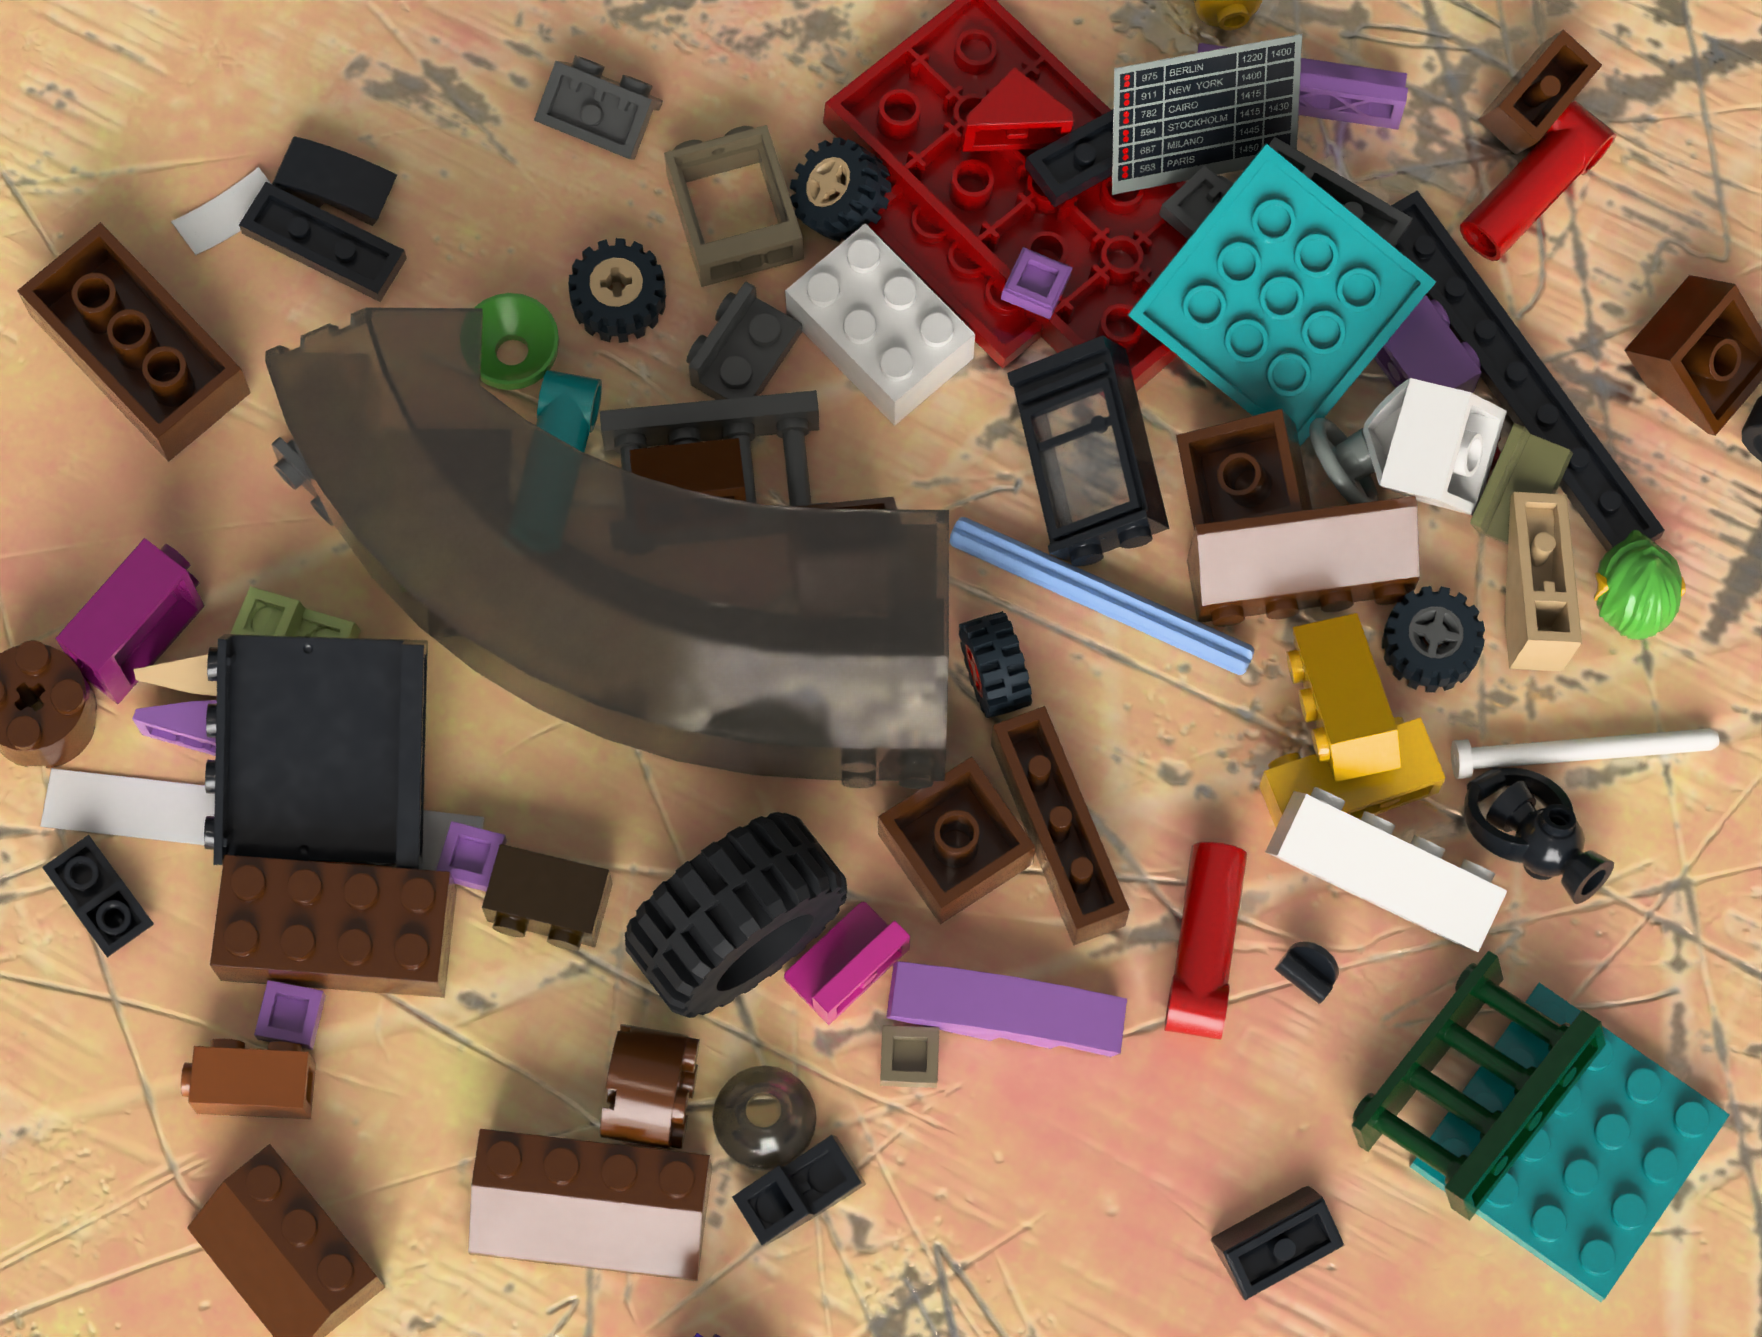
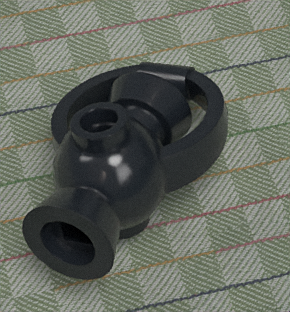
[1464,768,1614,904]

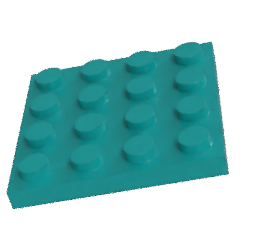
[1128,143,1436,447]
[1410,982,1730,1302]

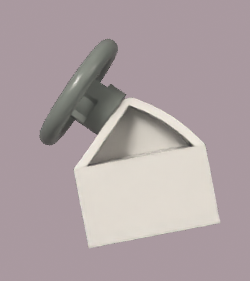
[1309,378,1507,515]

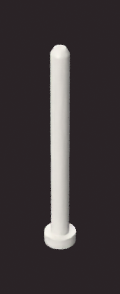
[1451,728,1719,779]

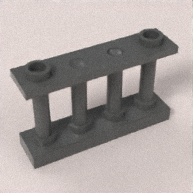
[599,390,828,556]

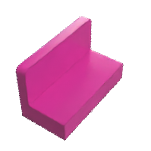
[784,902,910,1025]

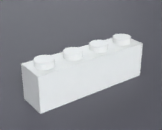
[1265,787,1507,952]

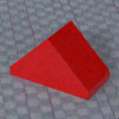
[961,67,1074,152]

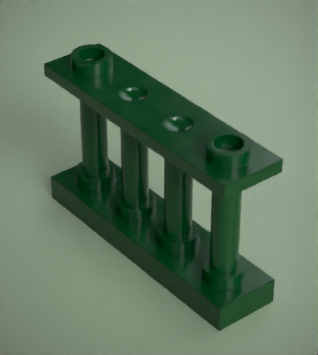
[1351,951,1606,1221]

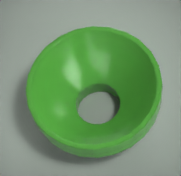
[460,293,559,390]

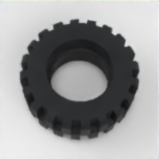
[625,812,847,1018]

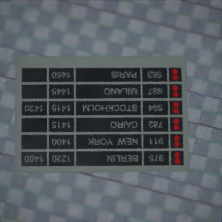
[1112,34,1302,195]

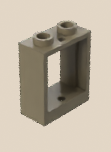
[664,125,804,287]

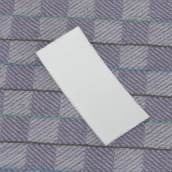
[171,167,271,255]

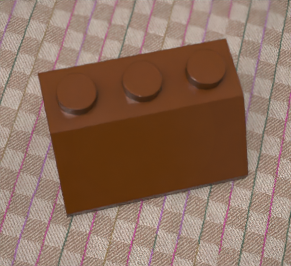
[187,1144,385,1337]

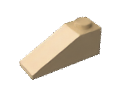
[1505,492,1582,671]

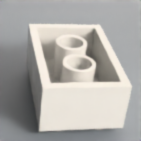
[785,223,975,426]

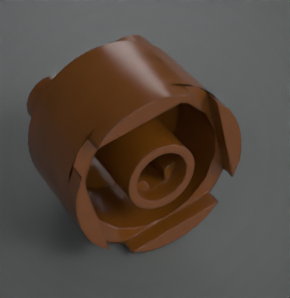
[0,640,97,768]
[600,1024,700,1149]

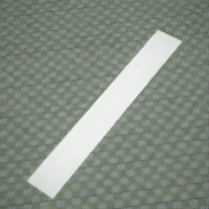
[40,768,484,871]

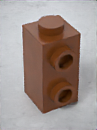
[181,1039,316,1119]

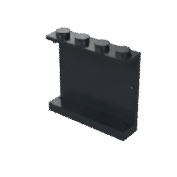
[204,634,428,869]

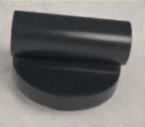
[1275,942,1339,1004]

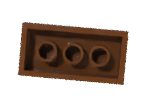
[17,222,251,462]
[210,855,457,998]

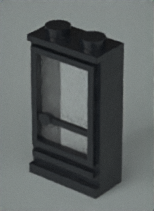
[1007,335,1170,566]

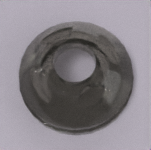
[712,1065,817,1171]

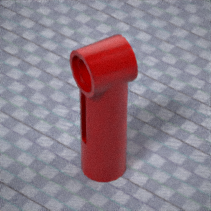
[1460,101,1617,261]
[1164,842,1247,1040]

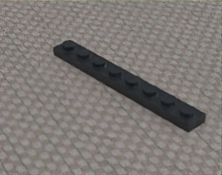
[1391,190,1665,552]

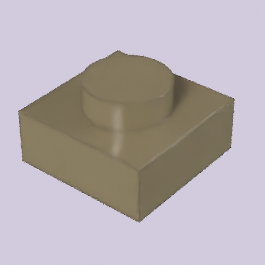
[880,1025,939,1088]

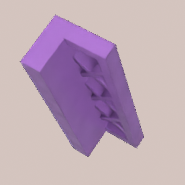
[1197,43,1408,130]

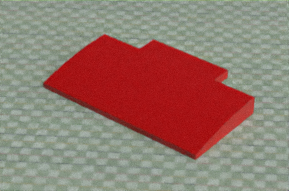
[823,0,1187,399]

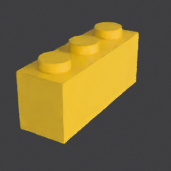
[1286,613,1401,782]
[1259,717,1446,828]

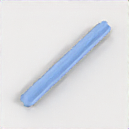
[950,517,1254,675]

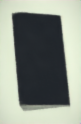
[1211,1186,1344,1300]

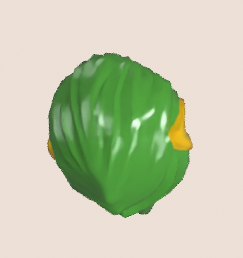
[1594,530,1686,640]

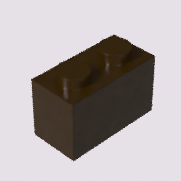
[482,844,613,951]

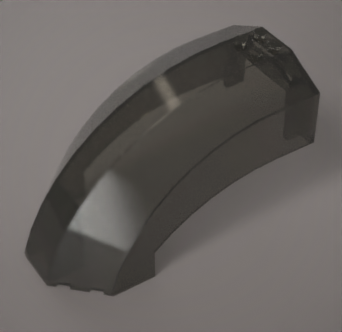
[265,308,949,789]

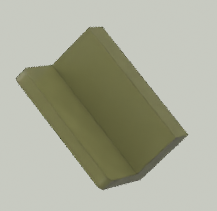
[1470,423,1573,544]

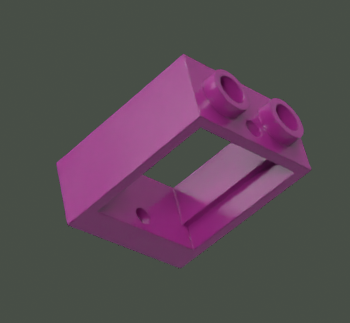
[55,538,205,704]

